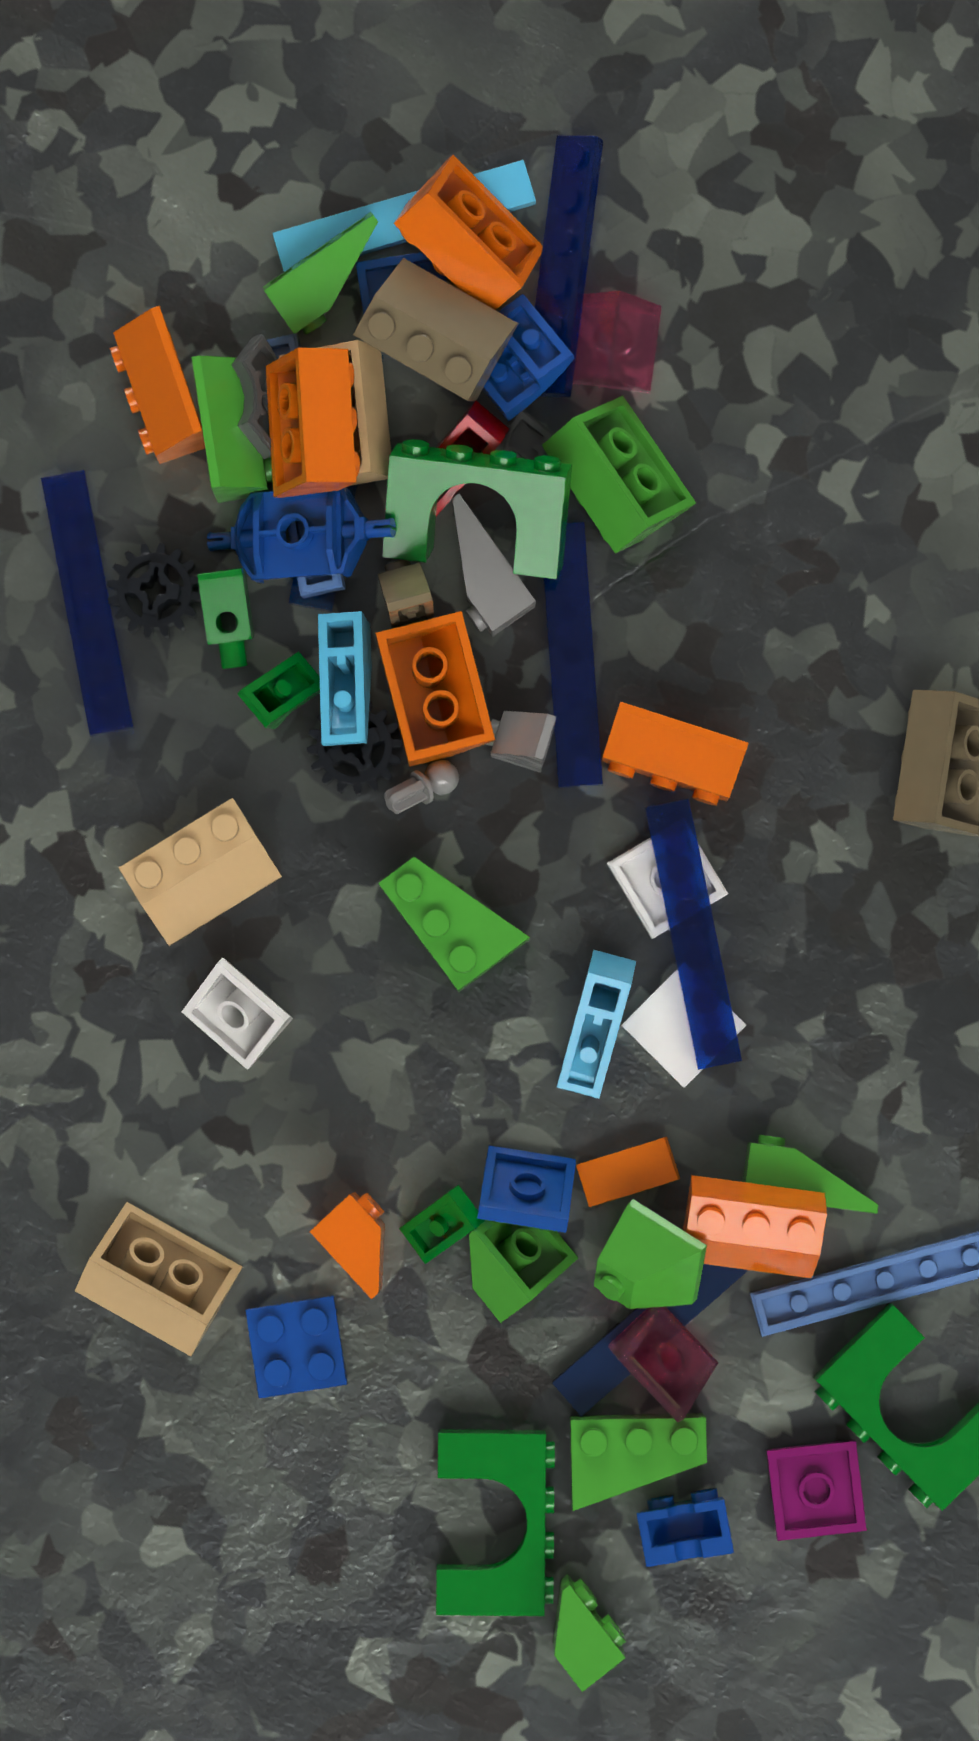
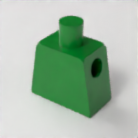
[197,567,254,669]

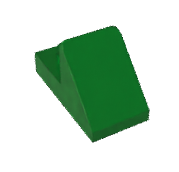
[237,651,320,729]
[399,1185,485,1264]

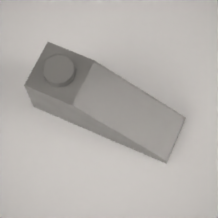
[452,494,536,637]
[486,711,556,773]

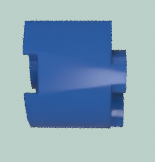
[636,1488,734,1567]

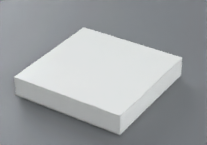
[607,818,728,939]
[621,963,746,1088]

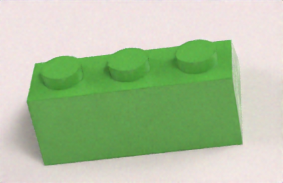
[191,355,273,503]
[541,396,696,554]

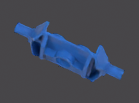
[207,488,396,584]

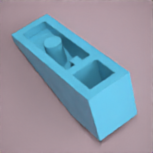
[318,611,372,746]
[557,950,636,1099]

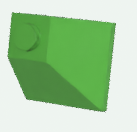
[594,1199,707,1309]
[469,1220,578,1323]

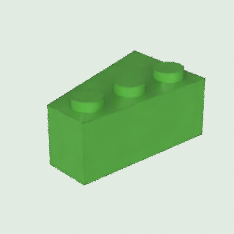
[378,857,530,992]
[569,1413,707,1511]

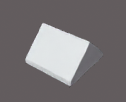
[182,958,293,1070]

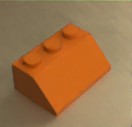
[394,155,545,310]
[110,306,205,464]
[265,347,360,498]
[375,611,495,767]
[601,701,749,806]
[683,1175,827,1278]
[309,1192,385,1299]

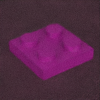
[766,1439,867,1541]

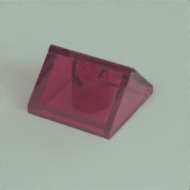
[564,291,662,393]
[608,1307,718,1422]

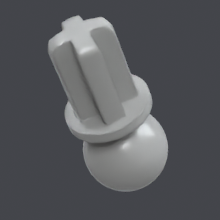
[384,760,459,814]

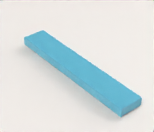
[272,160,536,271]

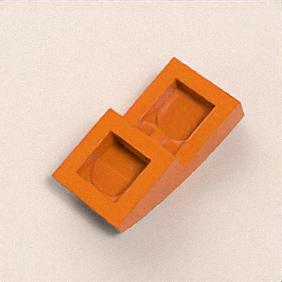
[576,1136,680,1207]

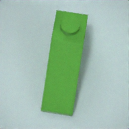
[263,212,378,335]
[743,1135,878,1214]

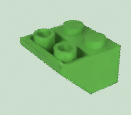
[553,1574,626,1692]

